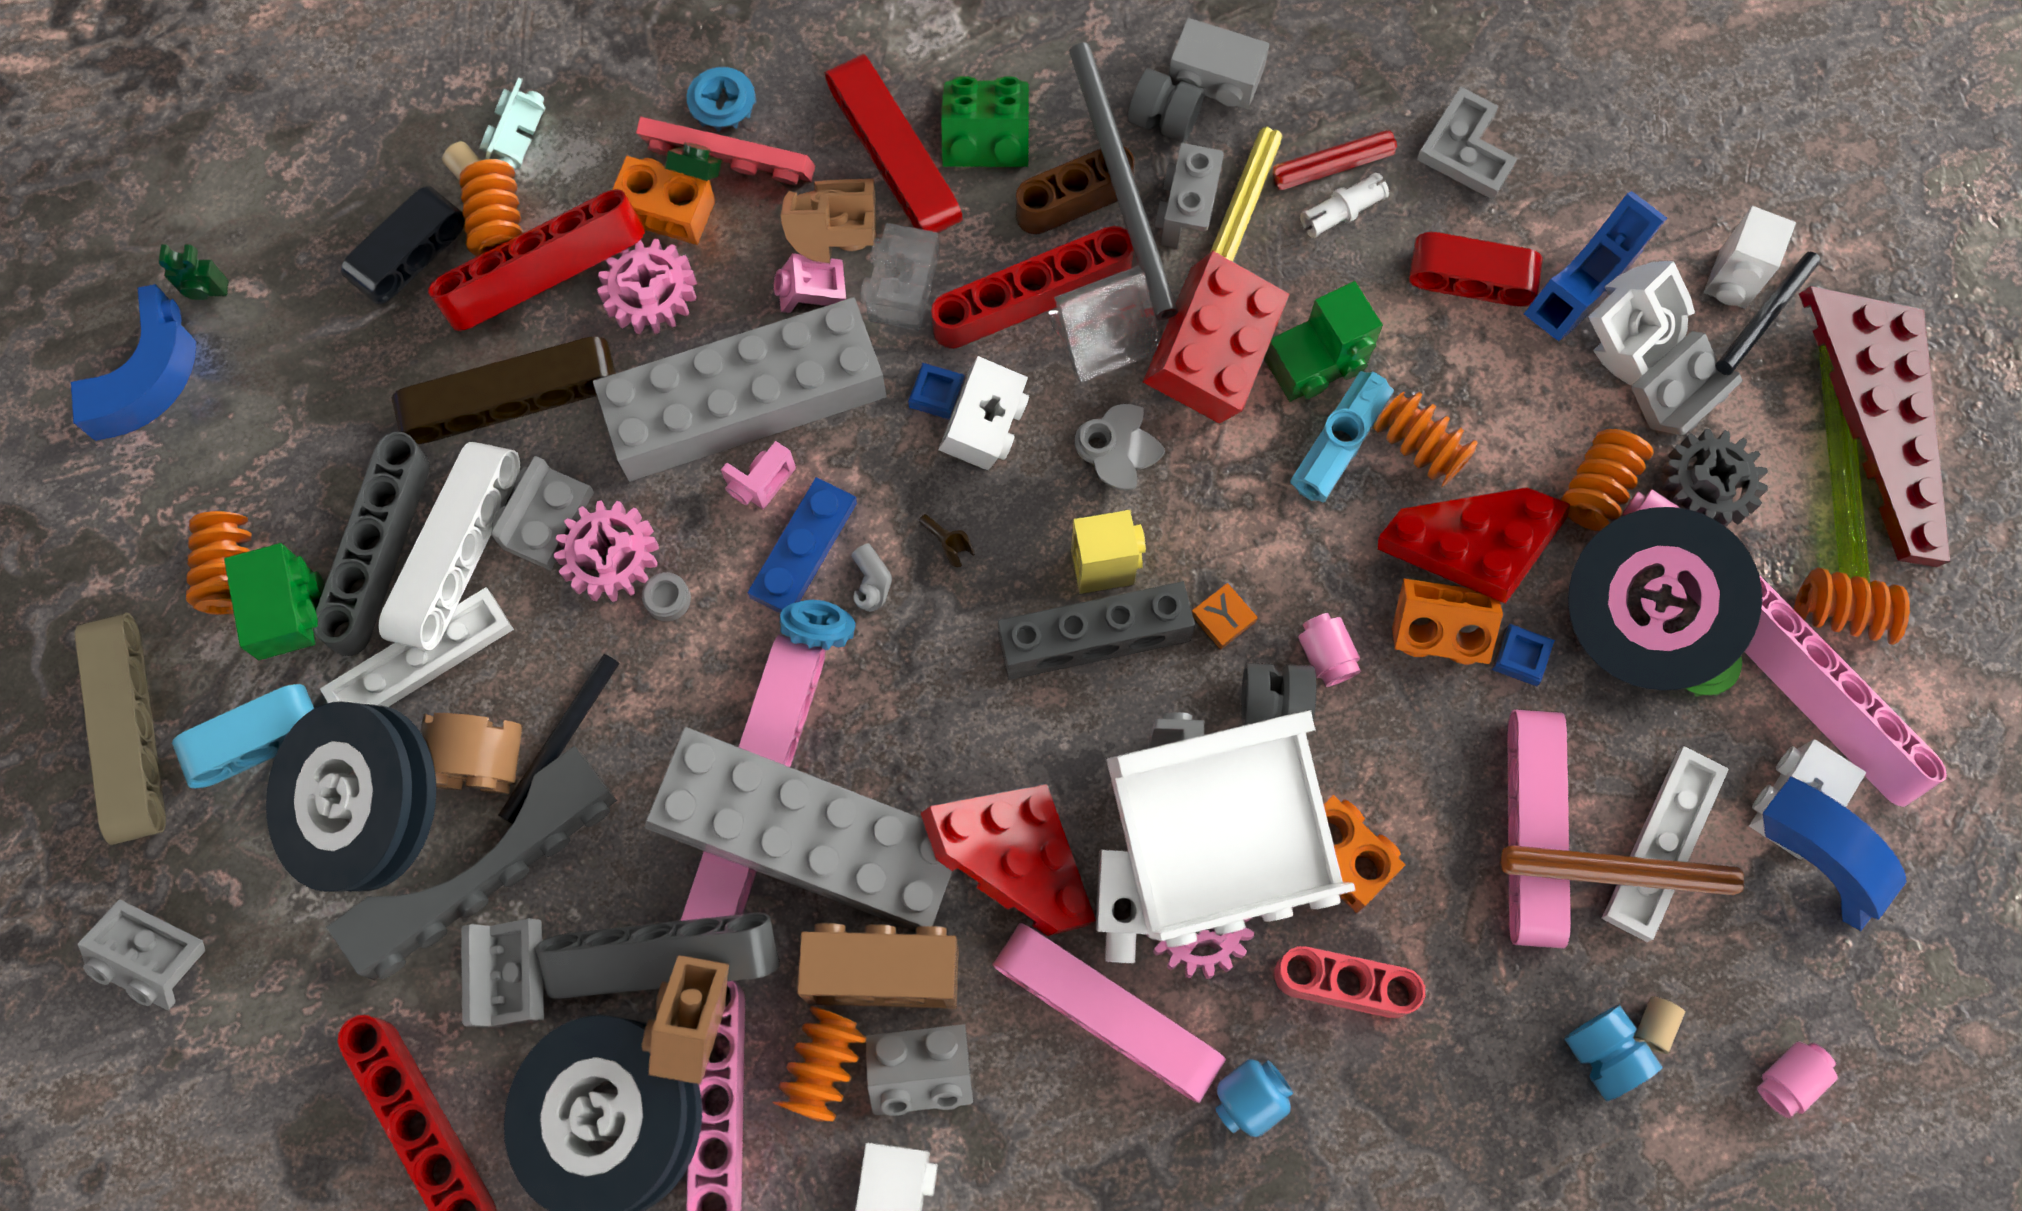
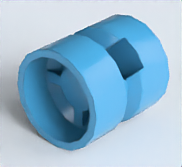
[1564,1004,1662,1101]

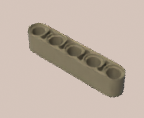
[75,613,166,845]

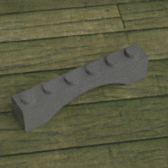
[326,746,617,980]

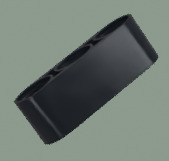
[341,186,465,304]

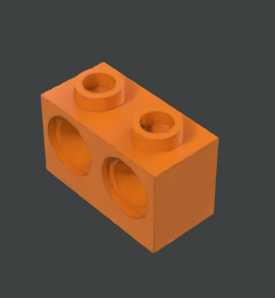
[612,156,715,245]
[1392,578,1503,665]
[1323,795,1405,913]

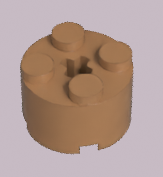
[421,713,523,794]

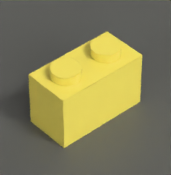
[1071,510,1146,594]

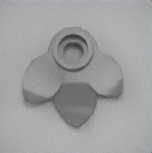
[1074,404,1165,491]

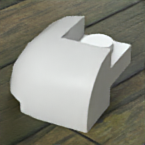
[1588,261,1695,386]

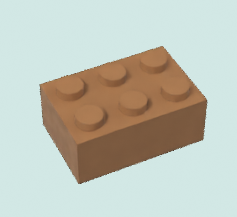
[798,923,959,1009]

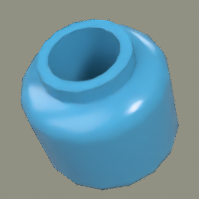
[1215,1059,1293,1137]

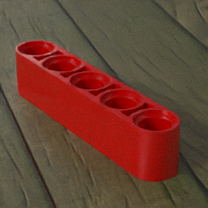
[825,53,963,240]
[428,189,645,331]
[931,226,1134,349]
[337,1015,497,1211]

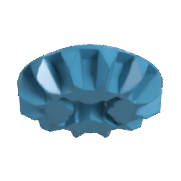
[687,67,756,132]
[780,600,855,650]

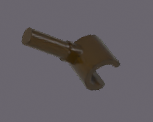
[919,514,975,567]

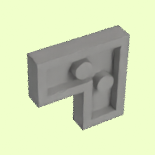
[1417,87,1518,200]

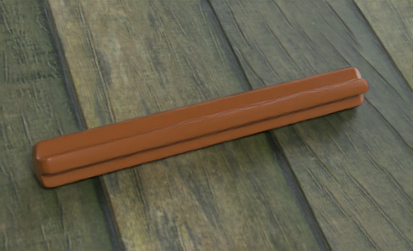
[1501,845,1745,895]

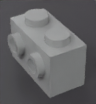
[1169,18,1270,110]

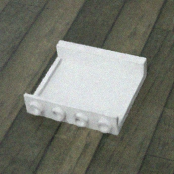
[1106,710,1355,947]

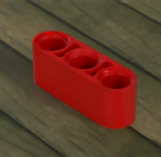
[1409,232,1543,307]

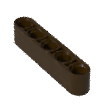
[391,337,616,445]

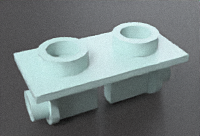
[479,78,545,170]

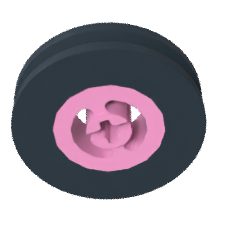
[1568,507,1762,690]

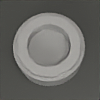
[642,572,691,622]

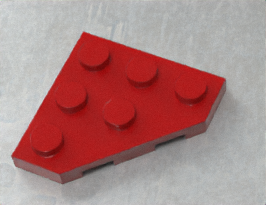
[1377,487,1570,604]
[920,784,1096,936]

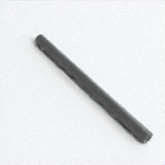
[1069,42,1178,320]

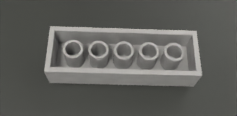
[593,297,887,482]
[644,727,952,931]

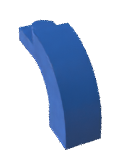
[1524,191,1667,342]
[71,284,196,441]
[1762,776,1907,931]

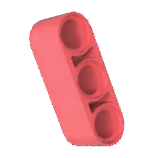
[1274,946,1425,1018]

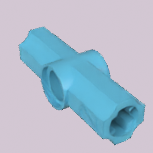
[1290,371,1394,503]

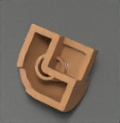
[781,179,877,264]

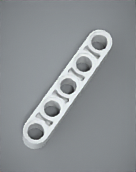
[378,442,520,650]

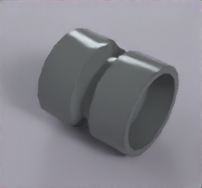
[1128,68,1205,143]
[1241,662,1316,725]

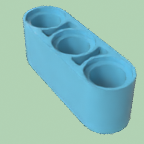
[172,684,314,789]

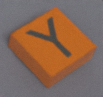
[1192,583,1258,650]

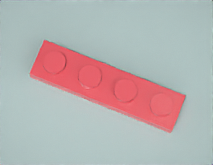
[636,117,816,185]

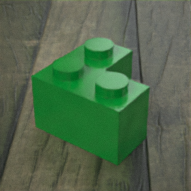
[1264,281,1383,402]
[224,543,325,661]

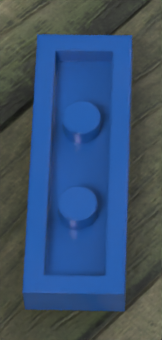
[747,477,857,614]

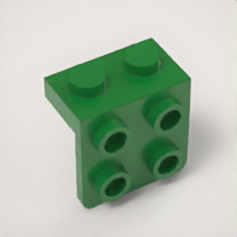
[941,76,1029,167]

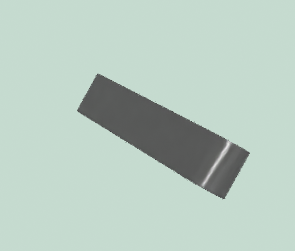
[313,432,430,656]
[535,913,780,998]

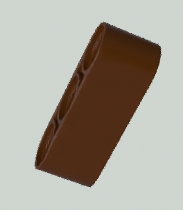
[1016,146,1135,234]

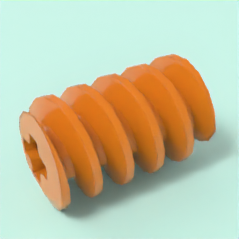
[459,159,523,257]
[1372,391,1478,488]
[1561,429,1654,531]
[186,511,252,615]
[1794,567,1910,645]
[772,1006,867,1121]

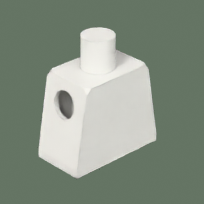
[1096,850,1148,963]

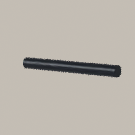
[1716,251,1821,375]
[498,654,620,824]

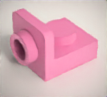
[774,253,846,313]
[721,441,796,510]

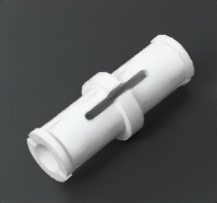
[1300,173,1389,238]

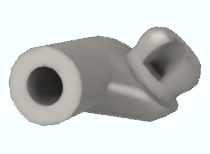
[851,543,892,612]

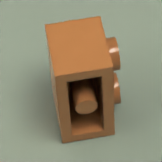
[642,955,729,1084]

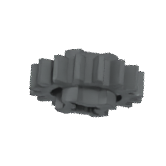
[1661,429,1768,526]

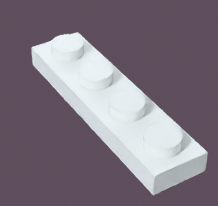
[320,587,514,707]
[1601,746,1729,942]

